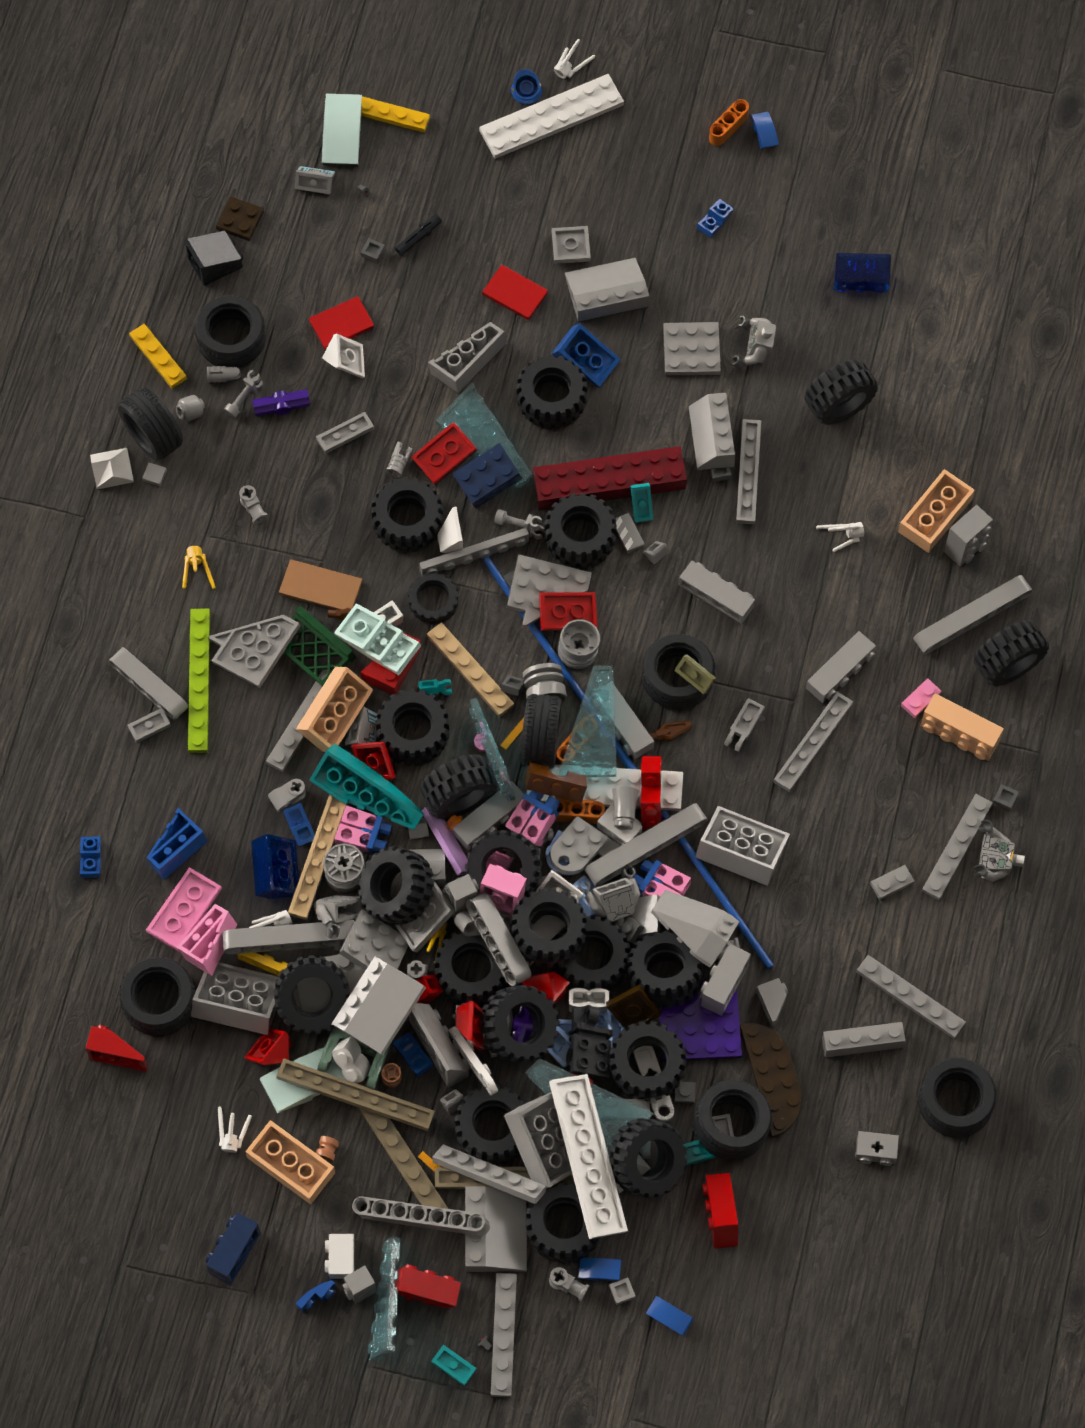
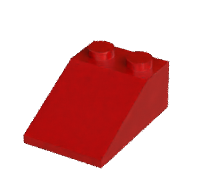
[85,1025,148,1072]

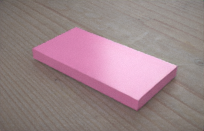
[146,867,222,952]

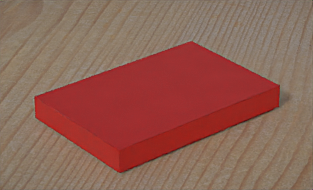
[482,265,548,321]
[309,296,374,350]
[411,422,478,485]
[539,592,598,631]

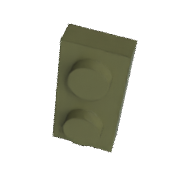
[674,654,716,694]

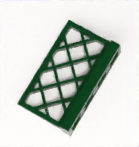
[283,606,357,687]

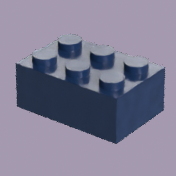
[453,443,523,509]
[206,1212,261,1286]

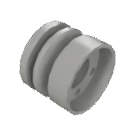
[558,620,600,669]
[523,663,567,703]
[323,843,365,893]

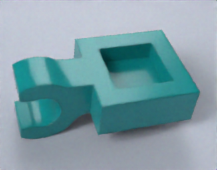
[418,679,452,696]

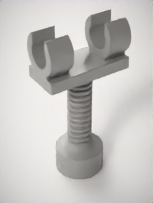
[224,370,263,418]
[494,509,545,539]

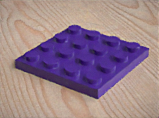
[659,981,742,1062]

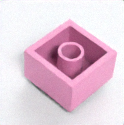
[479,864,527,915]

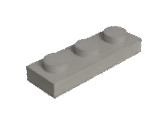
[316,412,374,454]

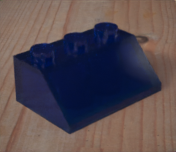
[833,253,891,293]
[251,834,299,899]

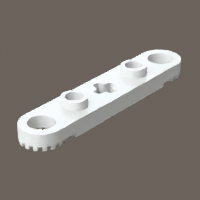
[449,1026,498,1095]
[633,1046,674,1122]

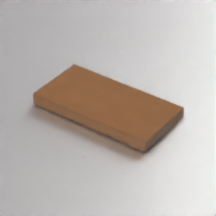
[279,559,363,610]

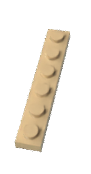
[427,622,514,718]

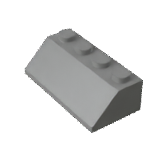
[689,393,735,470]

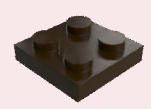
[216,196,264,241]
[606,985,661,1031]

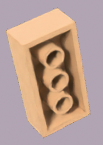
[898,469,975,553]
[296,667,373,752]
[920,693,1004,761]
[246,1120,335,1204]

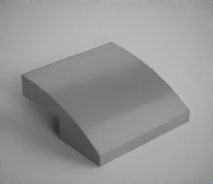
[625,894,661,941]

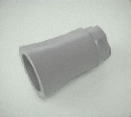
[612,786,639,830]

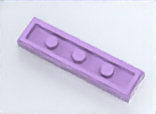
[421,807,468,875]

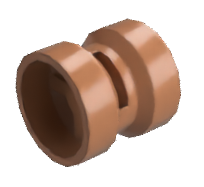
[381,1063,402,1088]
[316,1136,340,1162]

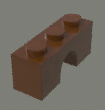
[525,762,587,803]

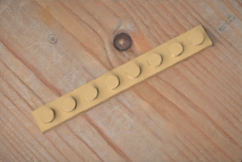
[288,794,348,920]

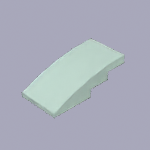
[322,94,362,165]
[334,604,421,675]
[260,1047,346,1113]

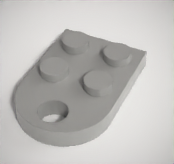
[550,816,609,875]

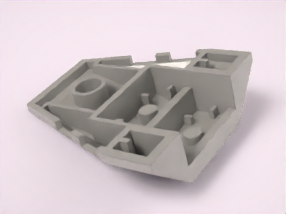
[651,890,739,967]

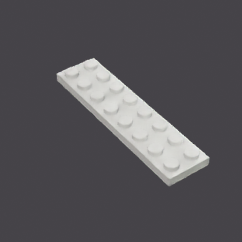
[479,74,624,159]
[527,765,683,811]
[549,1074,628,1239]

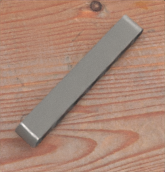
[913,575,1033,654]
[585,803,708,887]
[222,920,354,954]
[352,1197,490,1236]

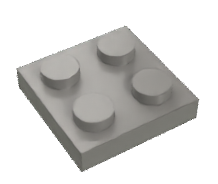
[551,226,591,264]

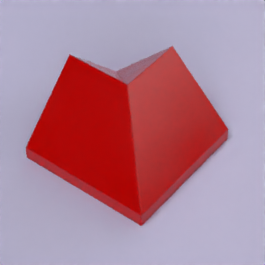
[352,742,395,779]
[521,971,570,1003]
[456,1001,485,1051]
[244,1027,293,1065]

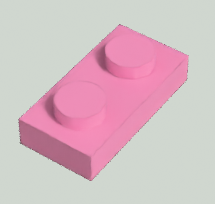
[901,679,942,718]

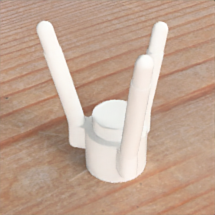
[554,39,595,79]
[816,522,864,552]
[249,910,292,928]
[218,1107,252,1153]

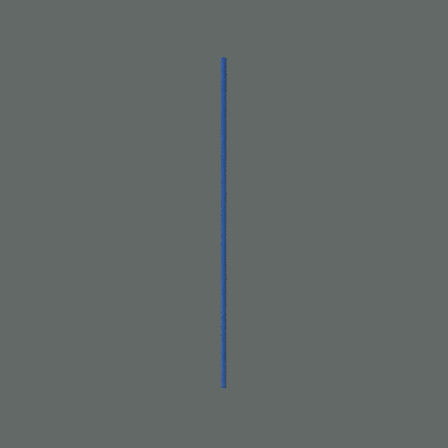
[483,557,774,969]

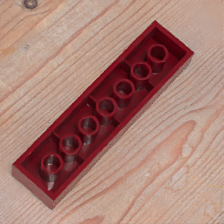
[533,446,687,510]

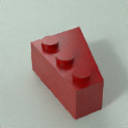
[360,633,421,696]
[702,1173,738,1249]
[387,1265,461,1309]

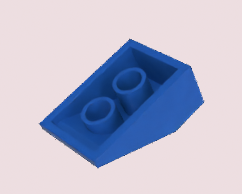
[551,323,620,387]

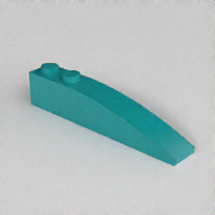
[309,743,424,830]

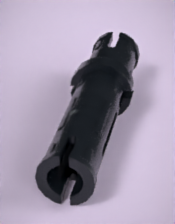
[394,214,442,256]

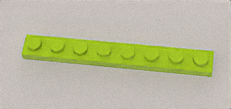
[188,609,210,753]

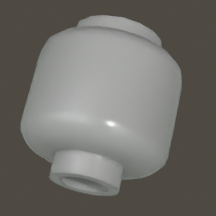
[176,395,205,422]

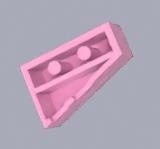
[177,904,237,976]

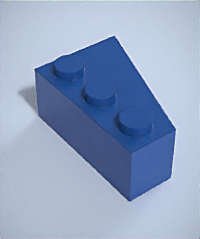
[147,808,208,880]

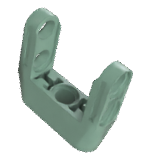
[317,1026,391,1090]

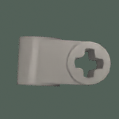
[268,779,306,813]

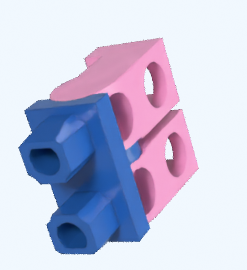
[505,791,560,847]
[335,806,392,855]
[633,859,691,897]

